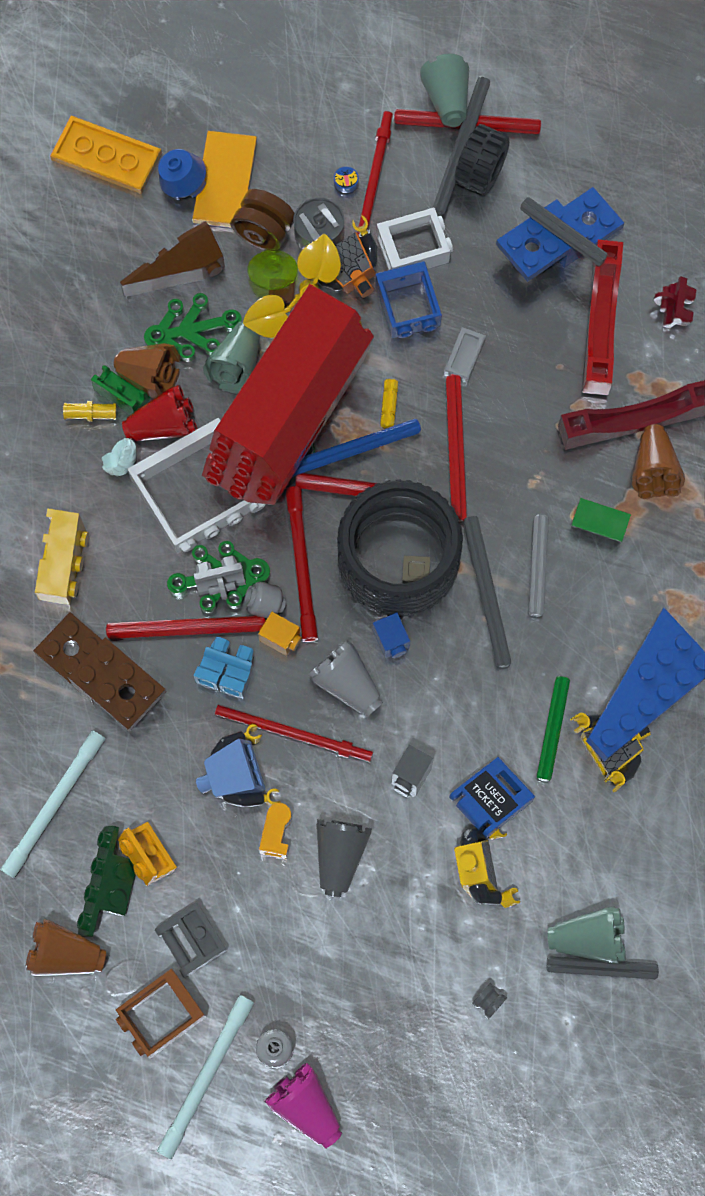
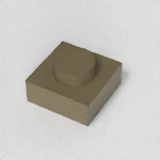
[402,556,430,584]

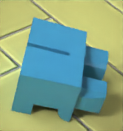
[194,637,254,699]

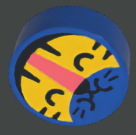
[334,167,359,193]

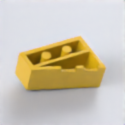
[35,508,89,605]

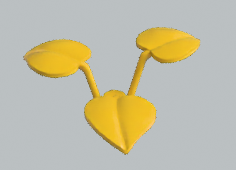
[243,234,362,338]

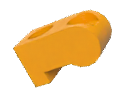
[259,803,292,859]

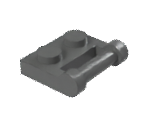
[155,902,227,978]

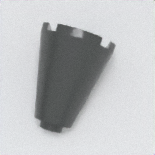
[316,819,372,897]

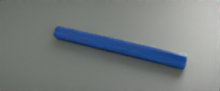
[292,419,421,477]

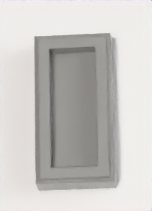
[444,327,486,383]

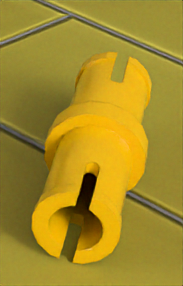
[63,401,117,422]

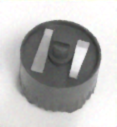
[293,197,344,249]

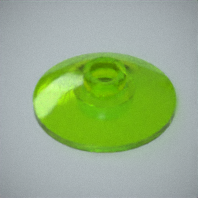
[247,251,298,290]

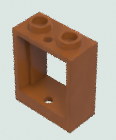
[115,968,206,1059]

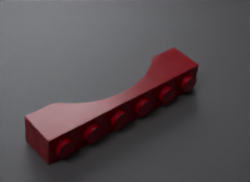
[558,380,705,450]

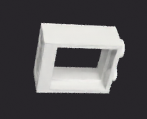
[376,208,453,270]

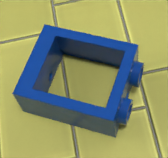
[375,261,442,338]

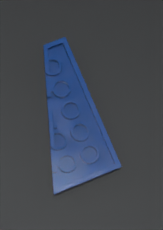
[586,608,705,762]

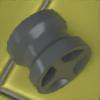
[472,983,507,1019]

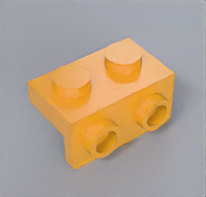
[118,822,177,886]

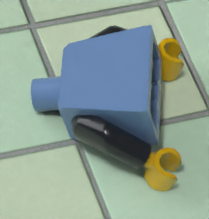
[196,724,281,807]

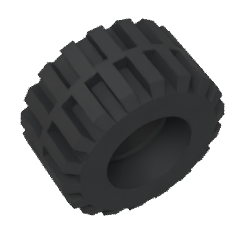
[455,124,510,195]

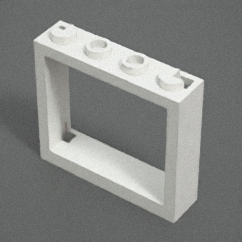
[127,418,265,554]

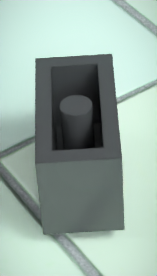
[391,745,433,797]

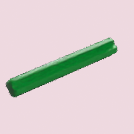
[537,676,570,781]

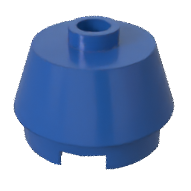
[158,149,206,200]

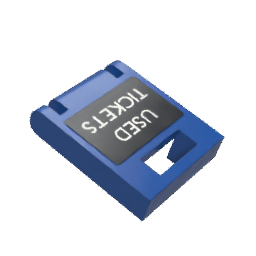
[449,757,535,838]

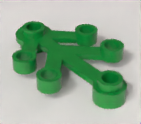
[144,293,242,362]
[167,541,270,613]

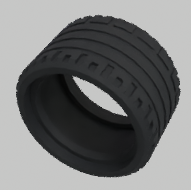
[337,479,463,617]

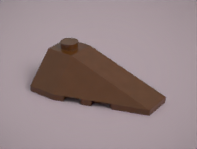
[120,221,225,297]

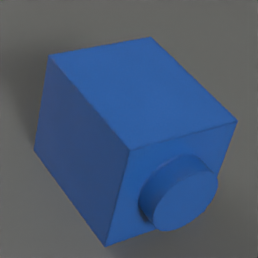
[372,613,410,658]

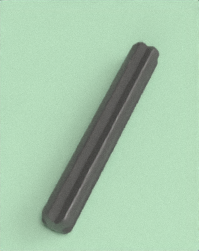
[520,197,608,266]
[546,956,659,979]

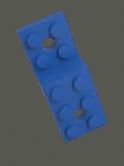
[496,187,624,282]

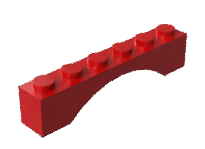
[582,239,623,395]

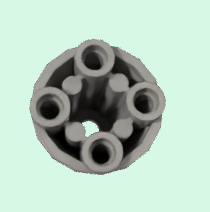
[309,640,383,716]

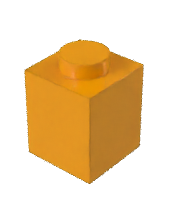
[258,612,302,656]

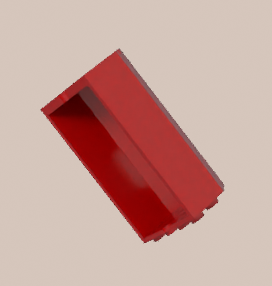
[202,284,374,505]

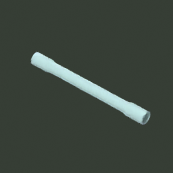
[0,730,105,879]
[156,995,254,1160]

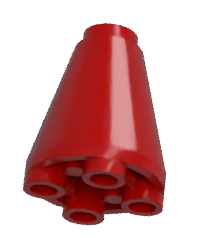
[122,385,198,441]

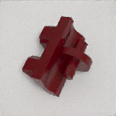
[654,276,697,329]

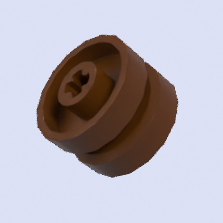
[230,189,295,252]

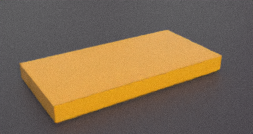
[50,115,162,194]
[192,131,257,228]

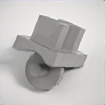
[194,556,245,600]

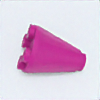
[264,1063,342,1149]

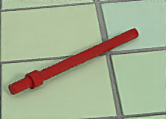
[357,111,393,236]
[215,704,373,762]

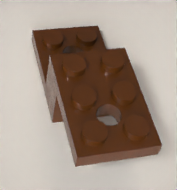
[33,612,167,732]

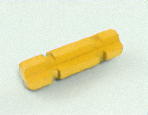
[380,379,398,429]

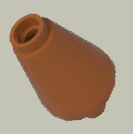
[632,424,685,499]
[25,919,106,976]

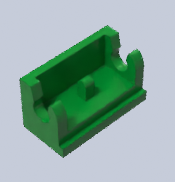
[91,365,151,415]
[571,498,631,543]

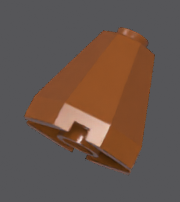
[114,343,180,399]

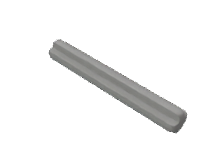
[529,515,549,617]

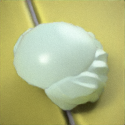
[102,438,137,477]

